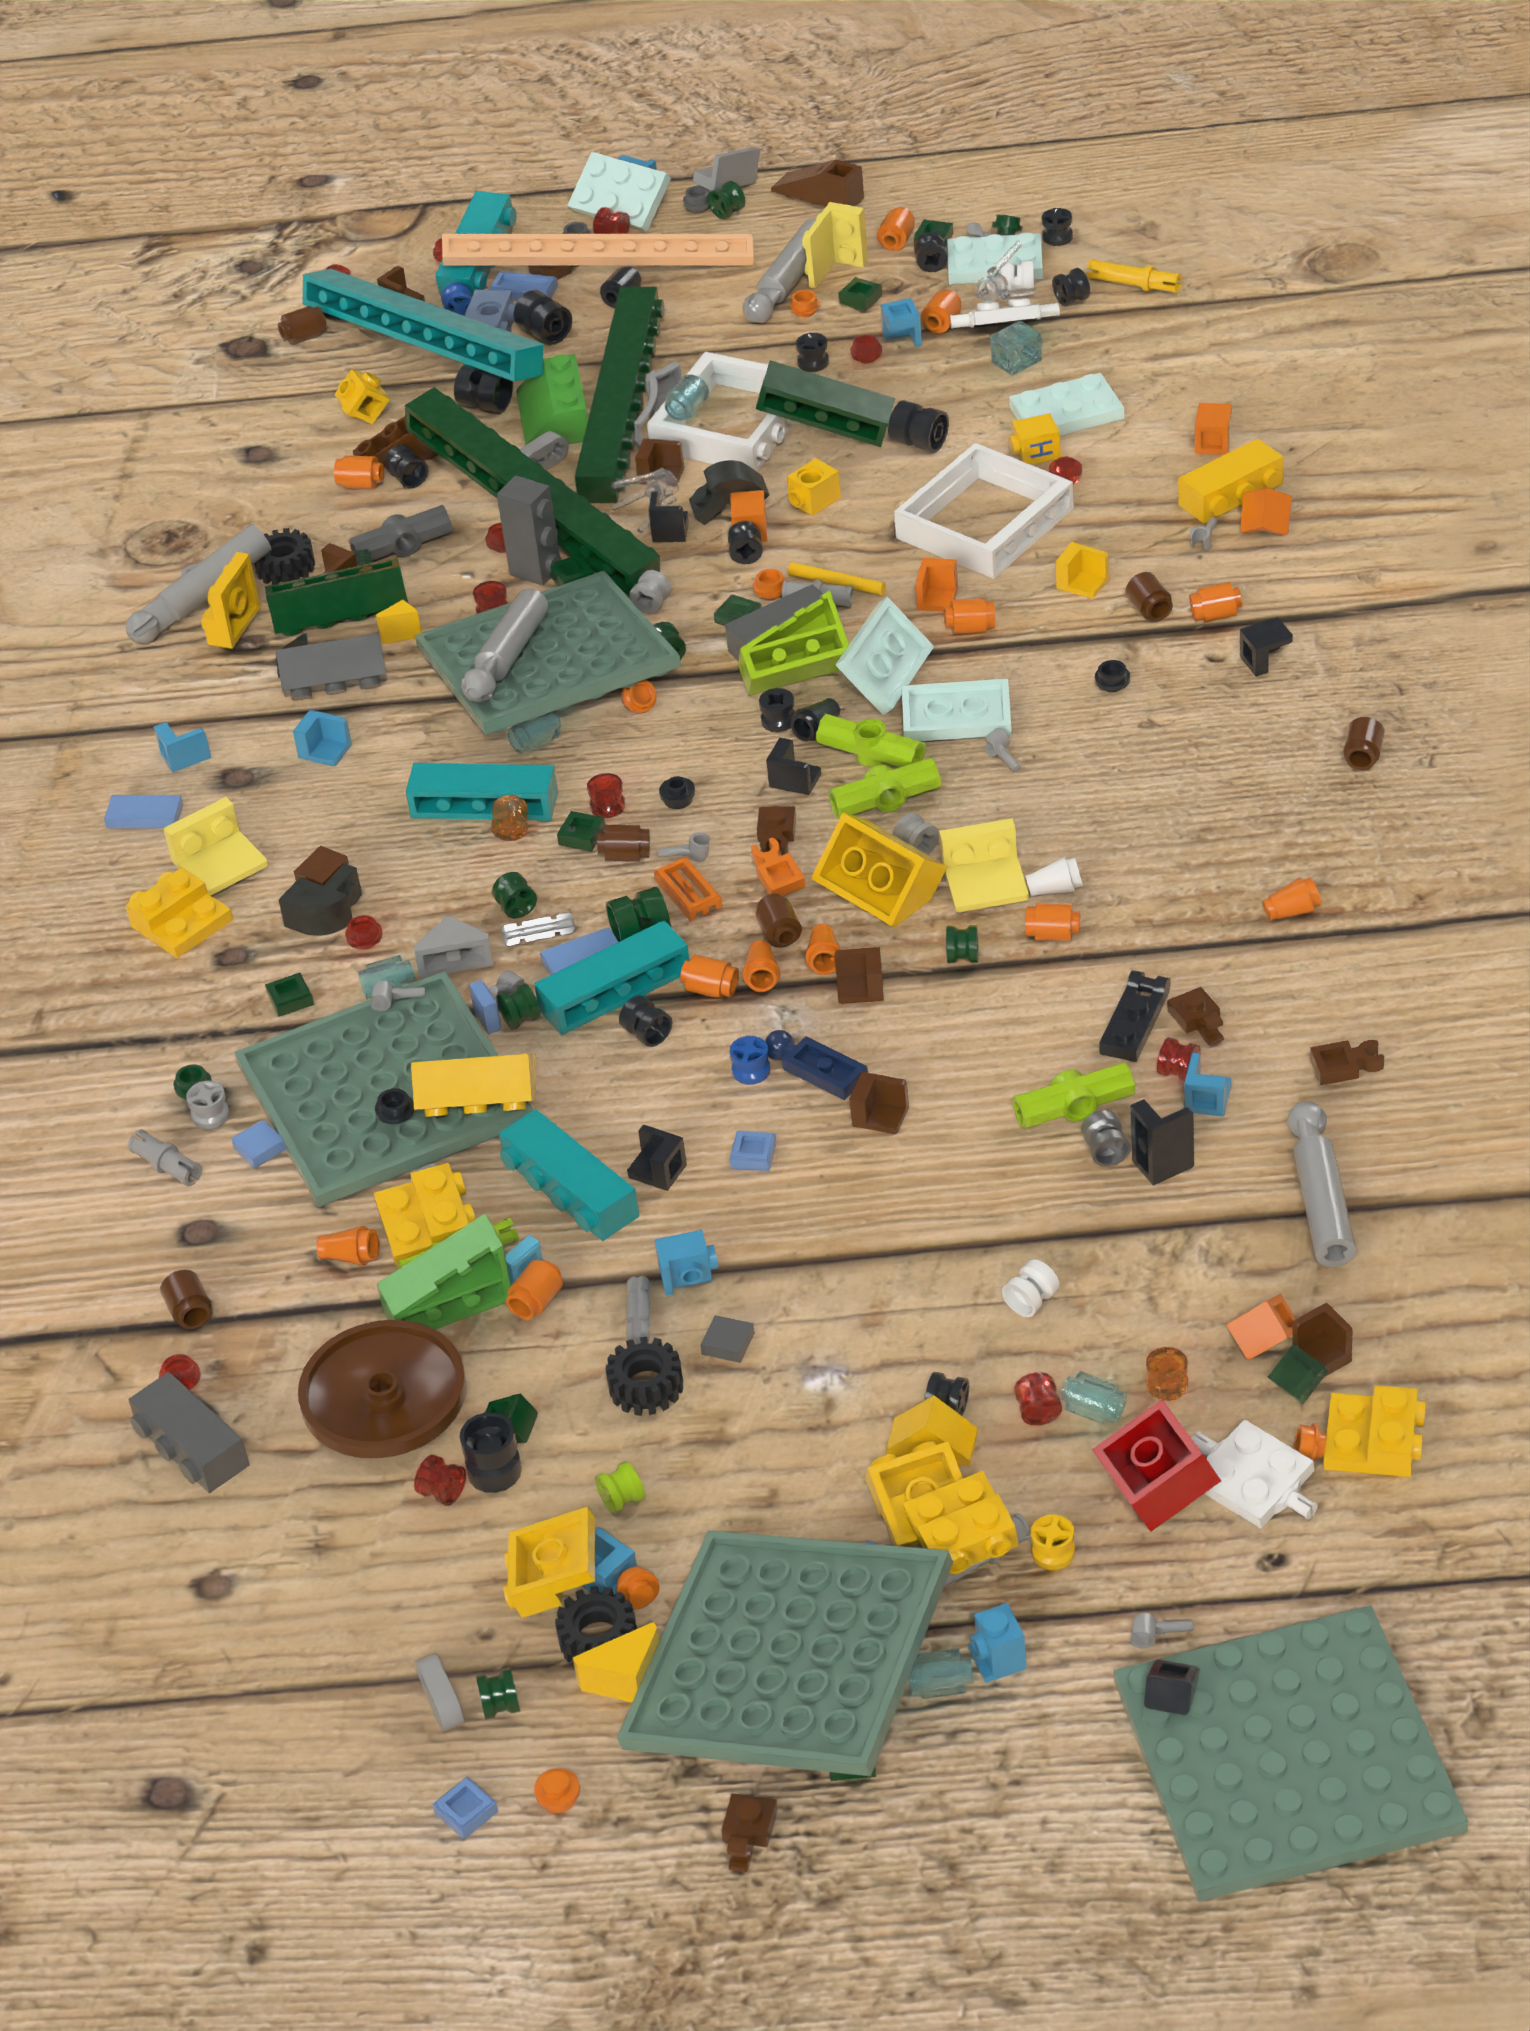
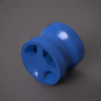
[441,282,472,316]
[729,1036,770,1085]

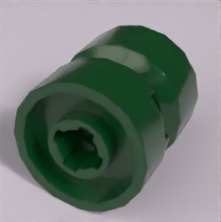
[606,886,671,942]

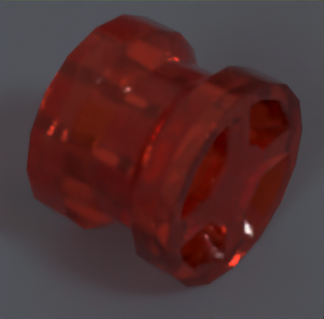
[593,207,630,234]
[473,581,508,614]
[587,773,626,818]
[1157,1037,1201,1082]
[1014,1372,1062,1426]
[414,1454,467,1506]

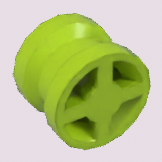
[595,1461,646,1514]

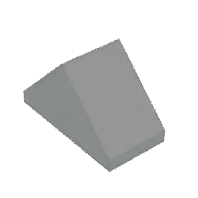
[414,915,494,978]

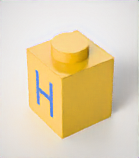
[1008,413,1061,465]

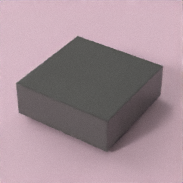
[701,1315,755,1363]

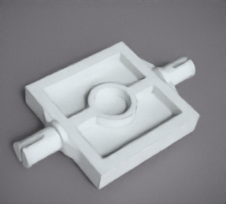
[950,298,1060,329]
[1191,1419,1318,1529]

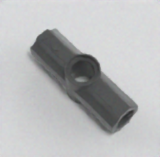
[349,505,453,566]

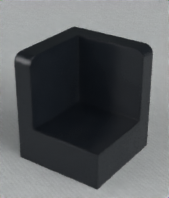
[648,491,689,542]
[1240,617,1293,676]
[766,737,821,795]
[627,1125,687,1191]

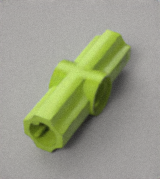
[816,714,926,767]
[828,757,941,820]
[1012,1062,1135,1129]

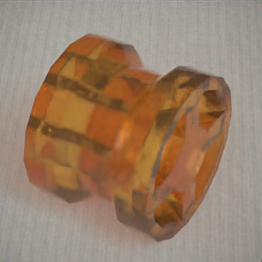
[491,795,528,841]
[1146,1347,1188,1401]

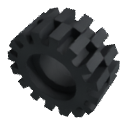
[254,528,315,585]
[605,1337,683,1416]
[555,1586,637,1663]

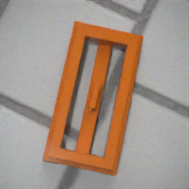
[654,857,723,921]

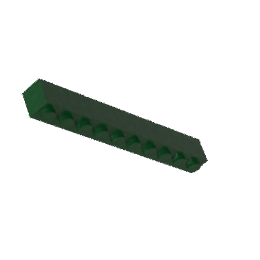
[575,287,664,503]
[405,387,660,599]

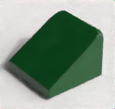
[485,1393,538,1443]

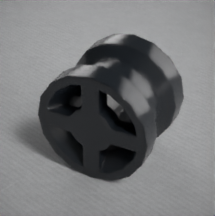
[1041,208,1073,246]
[914,232,948,273]
[1052,268,1090,306]
[796,333,829,372]
[728,521,763,565]
[759,688,795,732]
[924,1371,970,1416]

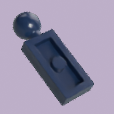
[765,1030,868,1100]

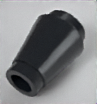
[791,698,841,741]

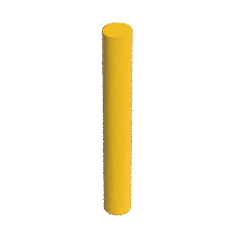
[788,562,886,596]

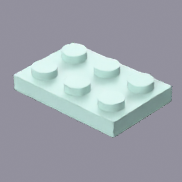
[567,152,671,233]
[947,232,1043,285]
[1009,373,1125,435]
[836,597,934,715]
[902,679,1012,742]

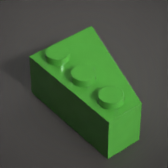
[377,1213,510,1330]

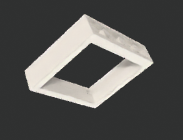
[647,352,797,471]
[894,443,1074,579]

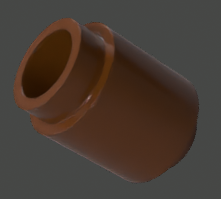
[278,306,327,345]
[1125,572,1173,621]
[1343,717,1385,770]
[597,825,650,861]
[756,894,802,948]
[160,1270,211,1329]

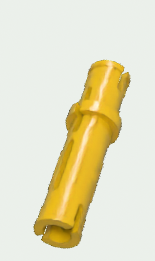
[1086,259,1182,294]

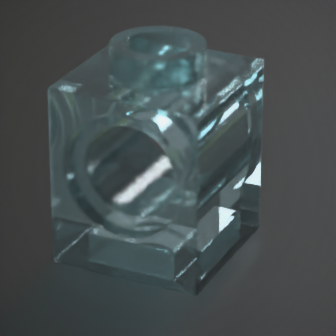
[990,321,1042,376]

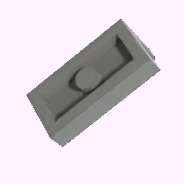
[693,147,760,191]

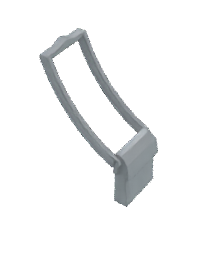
[634,361,682,450]

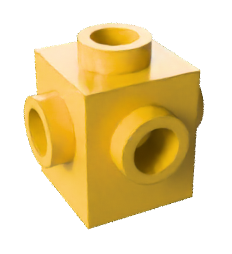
[335,369,390,425]

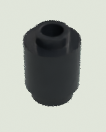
[600,266,642,308]

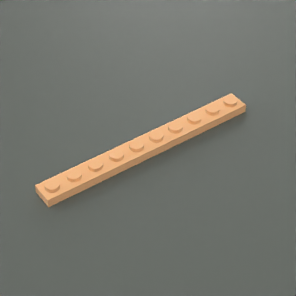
[442,234,754,265]

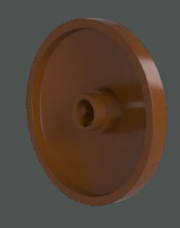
[298,1320,466,1458]

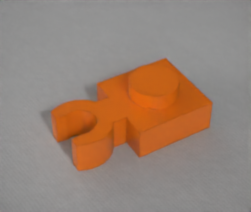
[751,837,806,896]

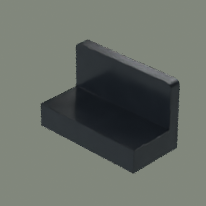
[1130,1099,1194,1186]

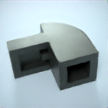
[689,460,769,525]
[278,863,362,936]

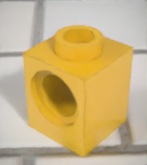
[787,458,841,516]

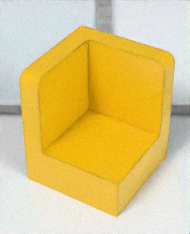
[1055,542,1109,599]

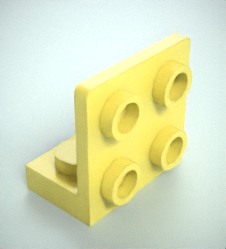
[802,202,868,288]
[163,797,268,895]
[939,818,1029,912]

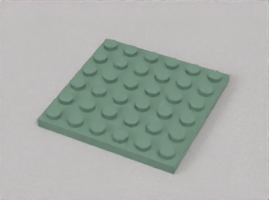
[415,571,681,735]
[234,971,533,1207]
[617,1531,953,1776]
[1114,1605,1468,1902]

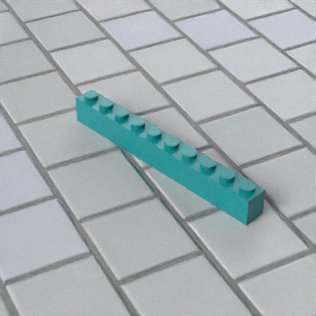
[302,269,544,382]

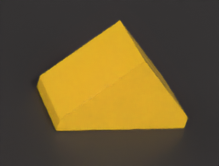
[886,1395,978,1466]
[573,1622,659,1702]

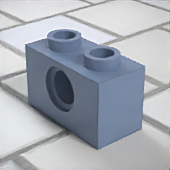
[464,290,516,332]

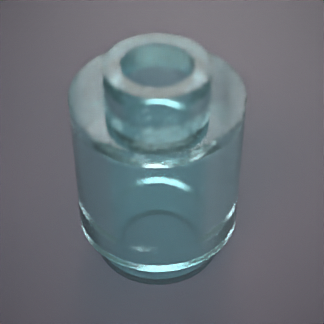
[665,374,709,421]
[507,711,561,754]
[357,955,416,1000]
[1061,1371,1127,1424]
[908,1648,974,1699]

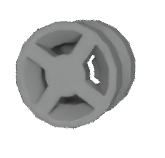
[630,570,672,614]
[893,813,939,855]
[186,1081,230,1130]

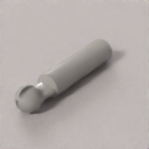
[743,219,816,323]
[126,524,272,644]
[461,589,549,703]
[1287,1101,1356,1267]

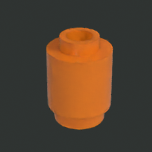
[877,207,915,251]
[921,290,961,333]
[334,455,384,489]
[1189,582,1243,623]
[944,598,995,635]
[1025,903,1080,941]
[680,954,739,999]
[506,1260,563,1320]

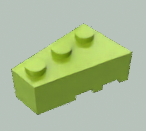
[738,590,849,696]

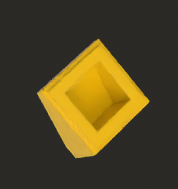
[376,600,422,644]

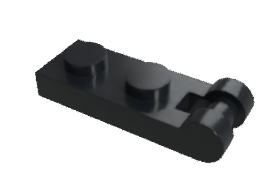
[1099,970,1171,1062]

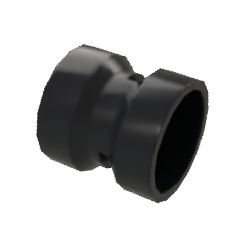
[384,444,429,488]
[619,995,673,1047]

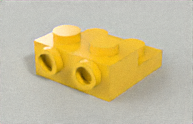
[201,552,261,649]
[125,867,233,958]
[373,1162,476,1265]
[1324,1385,1426,1477]
[865,1441,963,1547]
[903,1471,1019,1575]
[503,1506,595,1618]

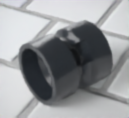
[513,290,573,345]
[454,364,513,413]
[888,400,949,453]
[459,1412,522,1493]

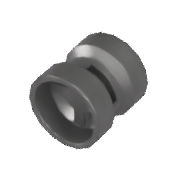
[1081,1110,1131,1166]

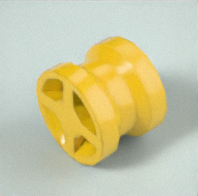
[1031,1514,1075,1570]

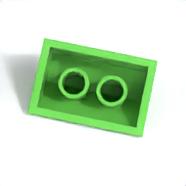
[516,354,588,445]

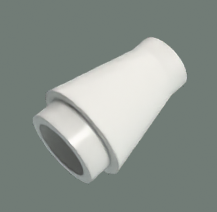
[1025,856,1083,897]

